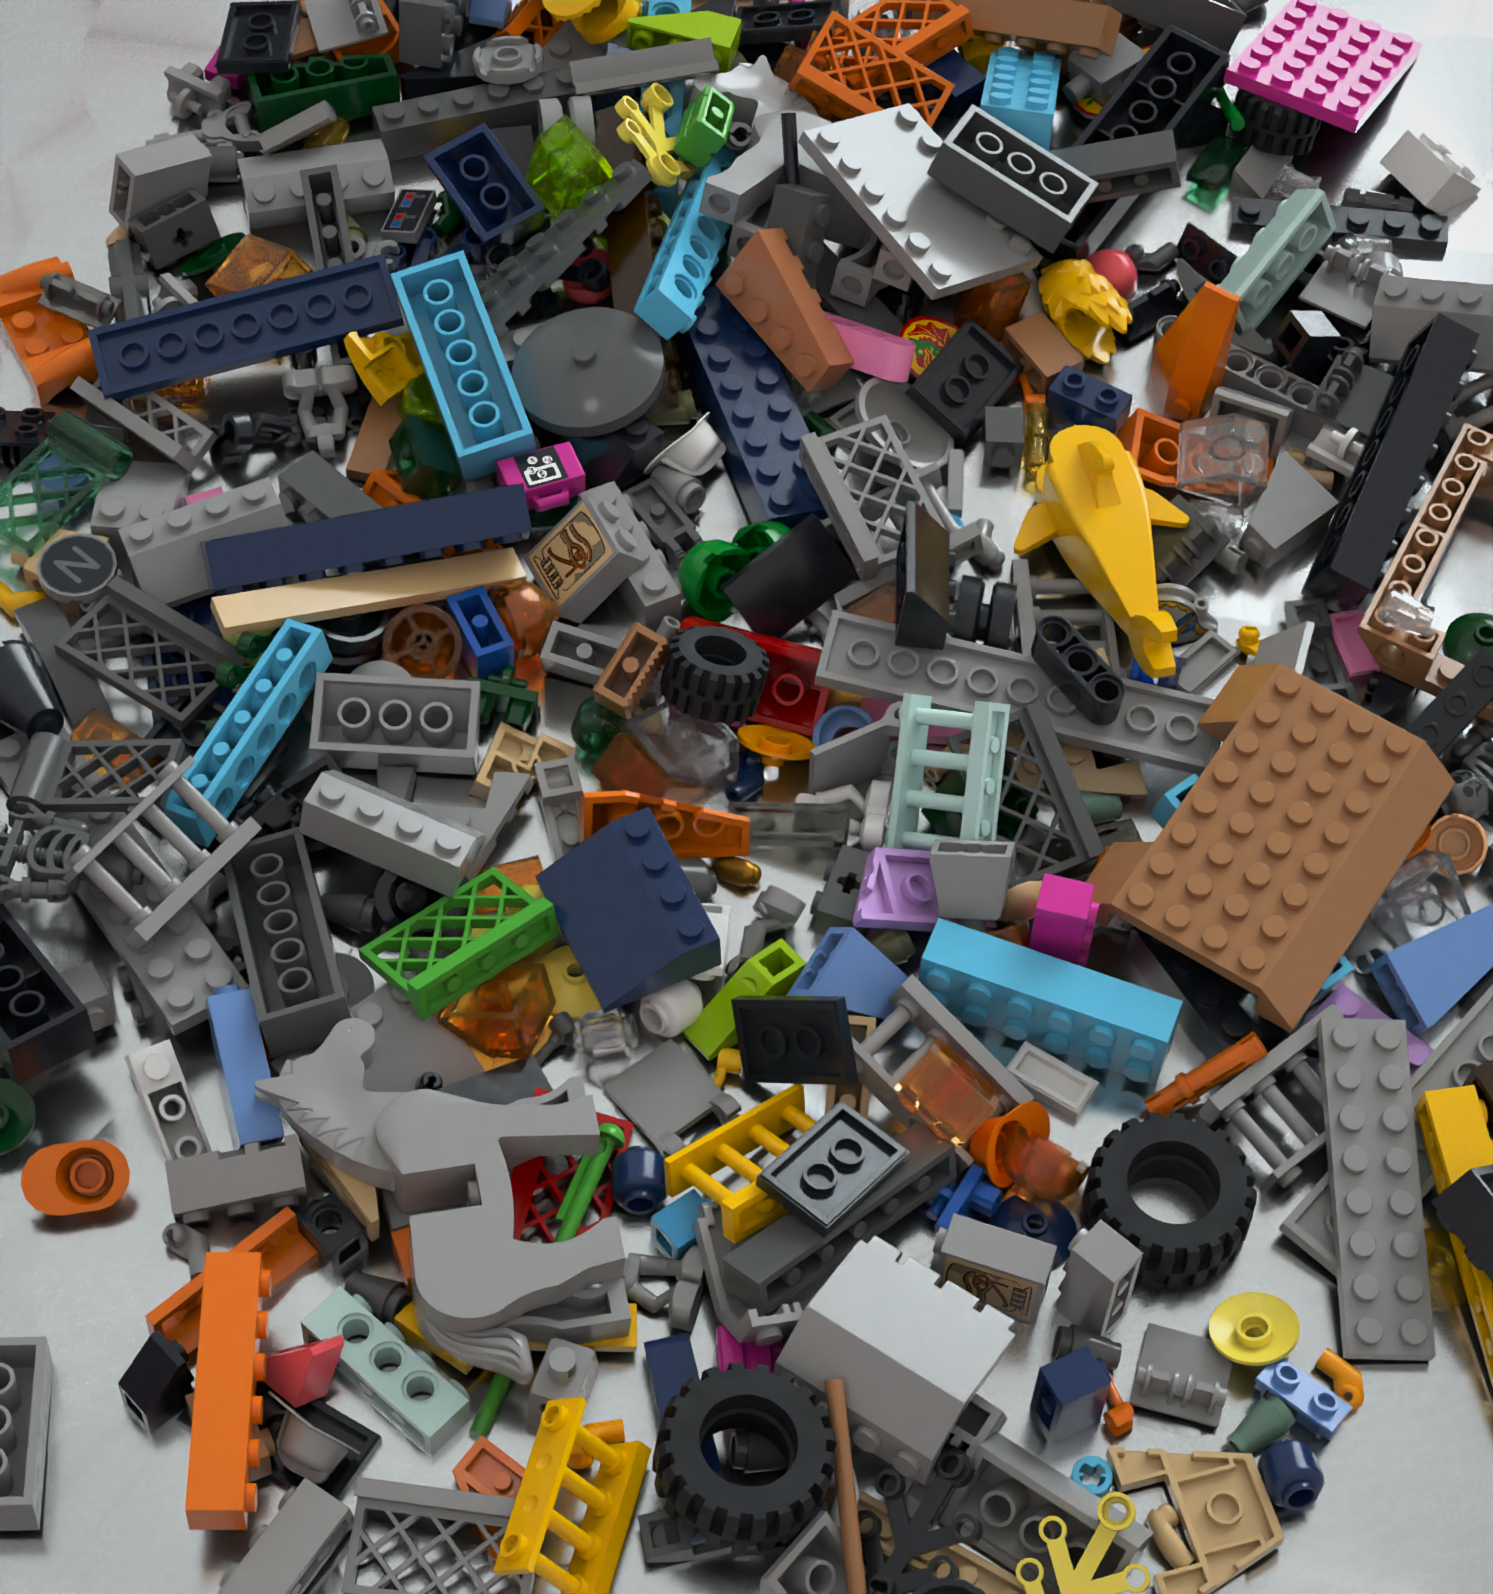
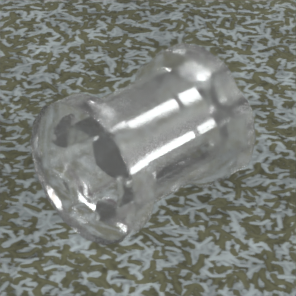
[1273,163,1321,196]

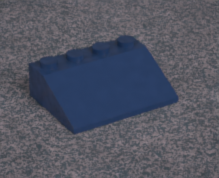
[535,807,722,1013]

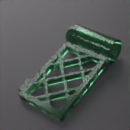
[0,411,133,558]

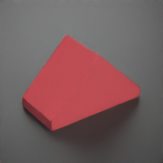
[264,1335,344,1408]

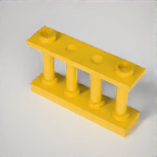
[664,1084,817,1244]
[493,1396,652,1594]

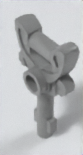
[145,101,263,152]

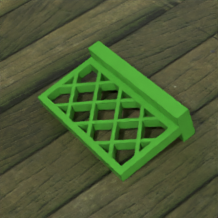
[358,866,559,1021]

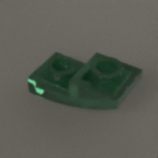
[1186,134,1250,191]

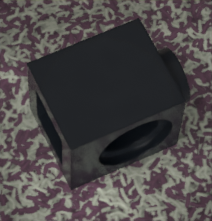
[297,1192,368,1274]

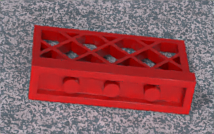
[510,1087,634,1244]

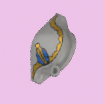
[1157,583,1218,644]

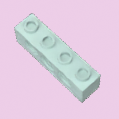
[301,1286,471,1457]

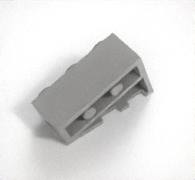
[165,1134,307,1225]

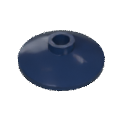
[990,1192,1077,1270]

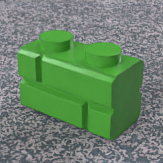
[674,86,735,169]

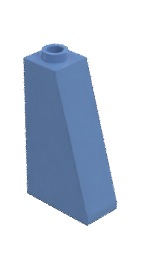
[1369,904,1493,1037]
[205,984,284,1150]

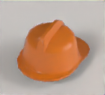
[965,1101,1050,1188]
[21,1139,130,1216]

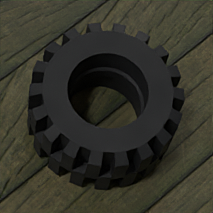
[1228,88,1322,156]
[660,625,770,724]

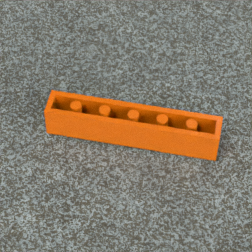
[185,1252,272,1530]

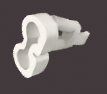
[795,780,892,852]

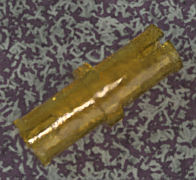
[1024,402,1052,478]

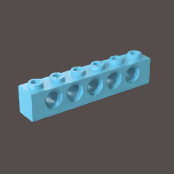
[163,618,333,848]

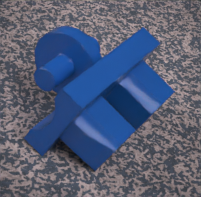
[926,1164,1002,1231]

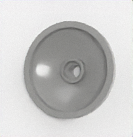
[855,377,954,469]

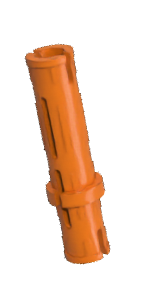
[1144,1031,1268,1118]

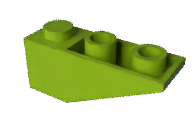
[626,11,742,73]
[683,938,807,1061]

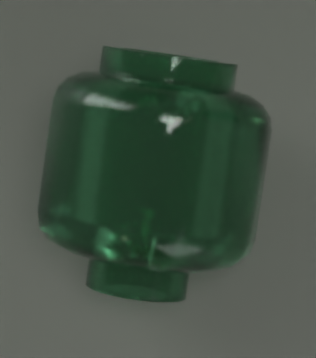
[571,696,628,755]

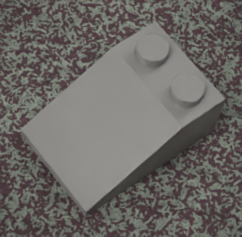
[90,459,191,557]

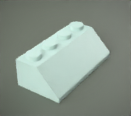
[1217,188,1337,336]

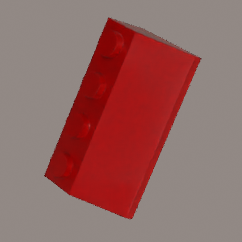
[664,616,835,737]

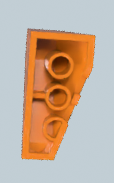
[578,790,750,858]

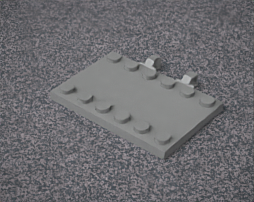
[798,103,1042,300]

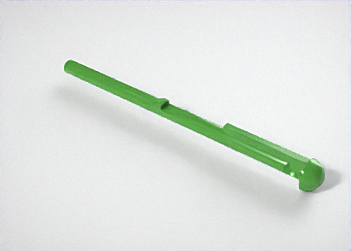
[469,1123,625,1438]

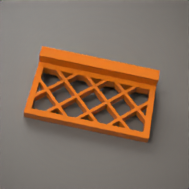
[808,0,974,99]
[788,10,955,128]

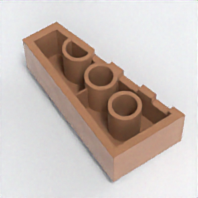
[715,227,854,393]

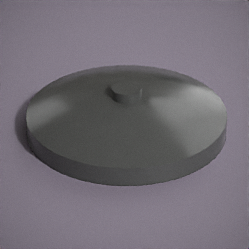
[512,307,666,437]

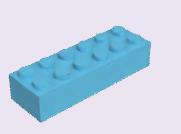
[980,47,1061,152]
[391,250,537,482]
[918,918,1183,1085]

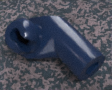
[725,749,765,805]

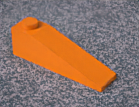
[1150,281,1241,427]
[1117,408,1274,493]

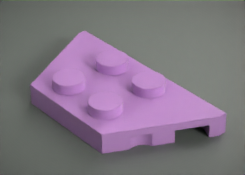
[852,847,997,935]

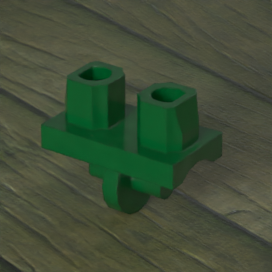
[467,665,541,732]

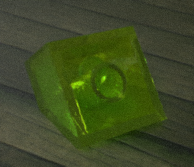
[525,114,613,219]

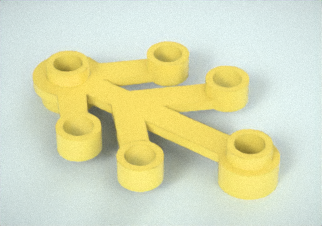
[615,83,697,187]
[1015,1492,1151,1594]

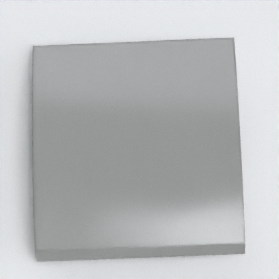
[258,100,337,154]

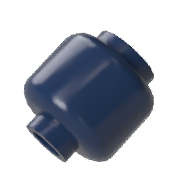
[611,1145,668,1214]
[1257,1439,1325,1510]

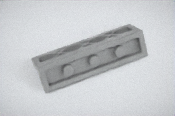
[569,37,719,97]
[70,376,219,473]

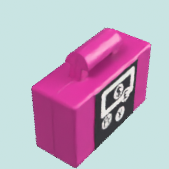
[497,441,585,512]

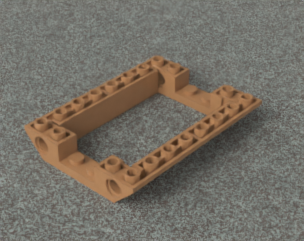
[1357,423,1493,723]

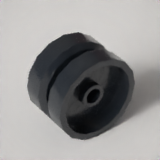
[304,575,390,674]
[949,575,1018,650]

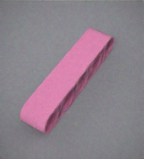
[823,311,916,382]

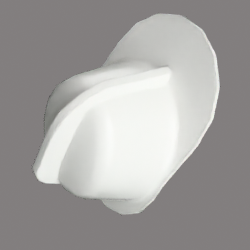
[643,412,726,476]

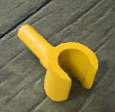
[712,1048,742,1089]

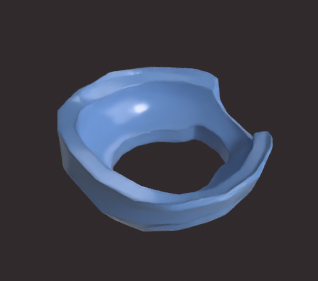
[812,705,874,747]

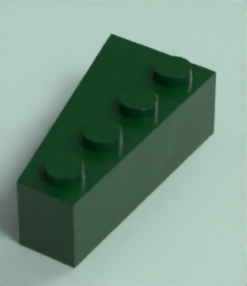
[244,53,400,133]

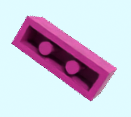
[1028,873,1099,967]

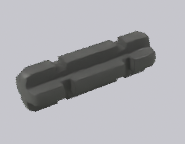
[1342,187,1414,213]

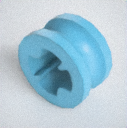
[1070,1456,1113,1499]

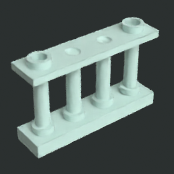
[885,693,1010,851]

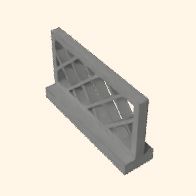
[799,414,950,582]
[341,1477,535,1594]

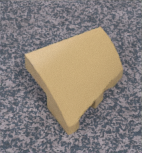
[468,722,575,800]

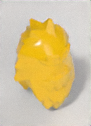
[1038,259,1133,365]

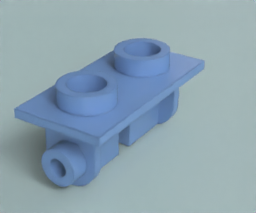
[1254,1358,1353,1441]

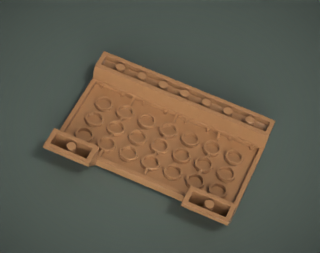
[1086,663,1455,1033]

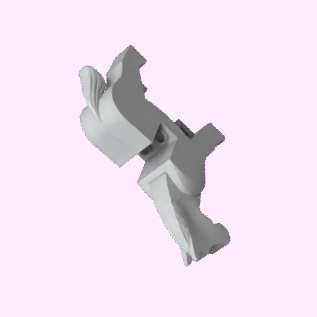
[688,55,914,307]
[254,1017,631,1384]

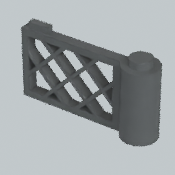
[6,732,185,817]

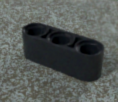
[1031,615,1126,725]

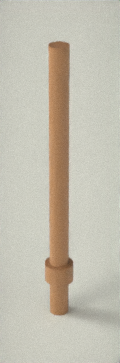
[825,1379,867,1594]

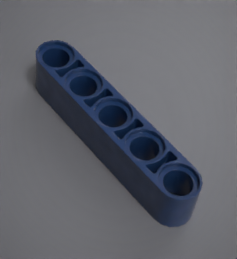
[643,1332,724,1547]

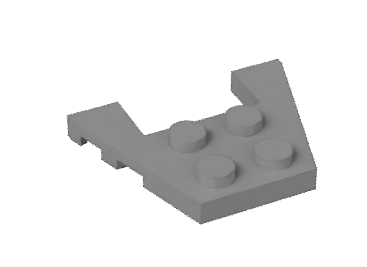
[377,766,533,881]

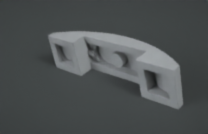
[534,756,583,861]

